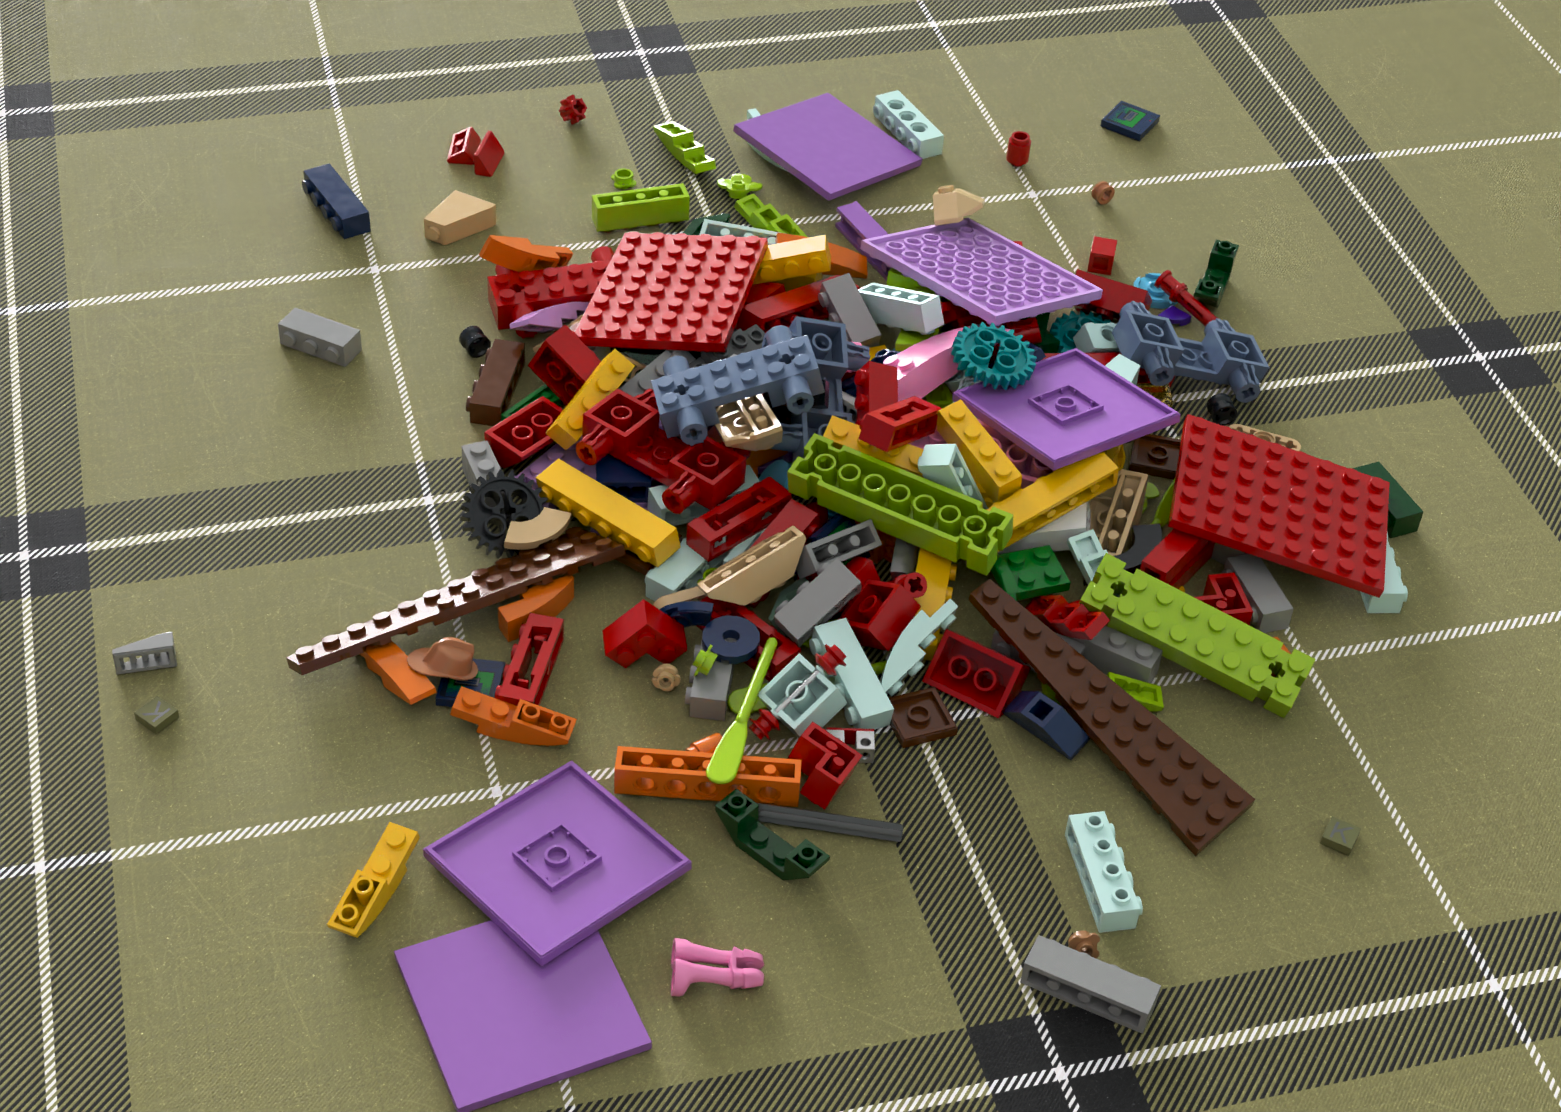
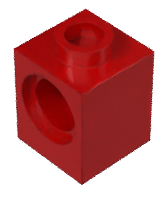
[1087,236,1117,276]

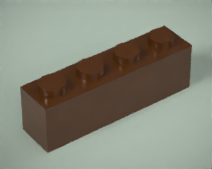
[466,339,525,426]

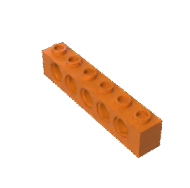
[614,746,802,807]

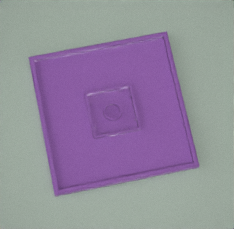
[733,93,923,201]
[952,348,1181,471]
[423,760,692,967]
[394,920,652,1112]

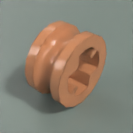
[1091,181,1115,205]

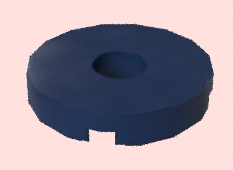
[702,616,760,664]

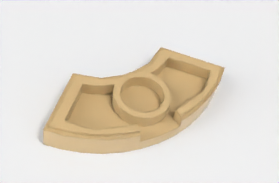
[504,507,571,550]

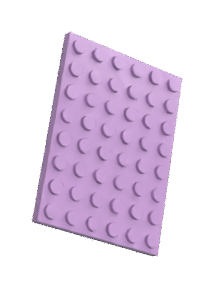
[860,218,1103,326]

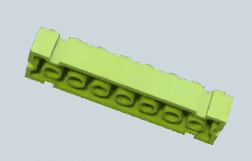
[787,433,1013,576]
[1079,553,1316,718]

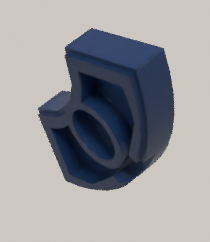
[659,601,714,628]

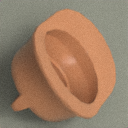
[407,637,478,681]

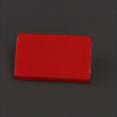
[447,127,481,165]
[474,130,504,177]

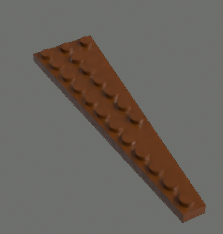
[286,527,626,675]
[969,579,1255,856]

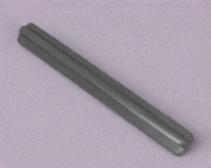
[756,802,903,842]

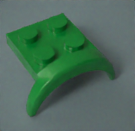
[990,545,1071,601]

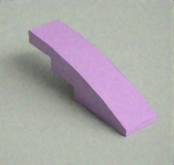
[509,302,590,333]

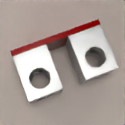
[826,727,875,763]

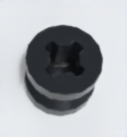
[459,326,491,358]
[1206,393,1237,426]

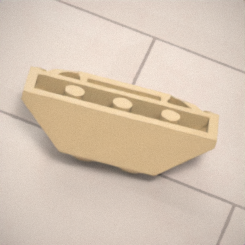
[933,185,985,226]
[714,394,783,451]
[1089,469,1148,556]
[697,526,806,606]

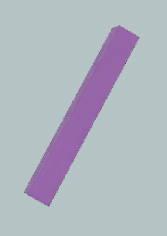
[835,201,953,327]

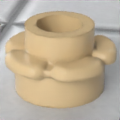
[652,664,681,692]

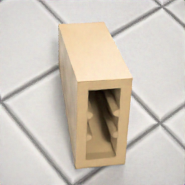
[424,190,496,245]

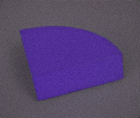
[1158,305,1192,326]

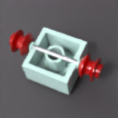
[748,644,847,741]

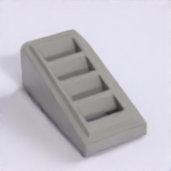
[112,632,177,675]

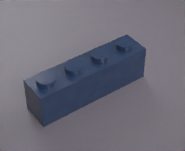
[302,163,371,239]

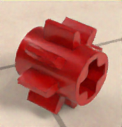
[558,94,587,125]

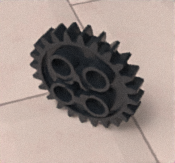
[460,469,548,559]

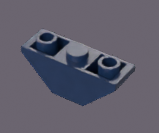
[1003,691,1090,760]

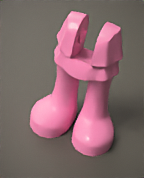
[671,938,764,997]

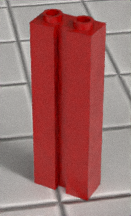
[1140,529,1215,589]

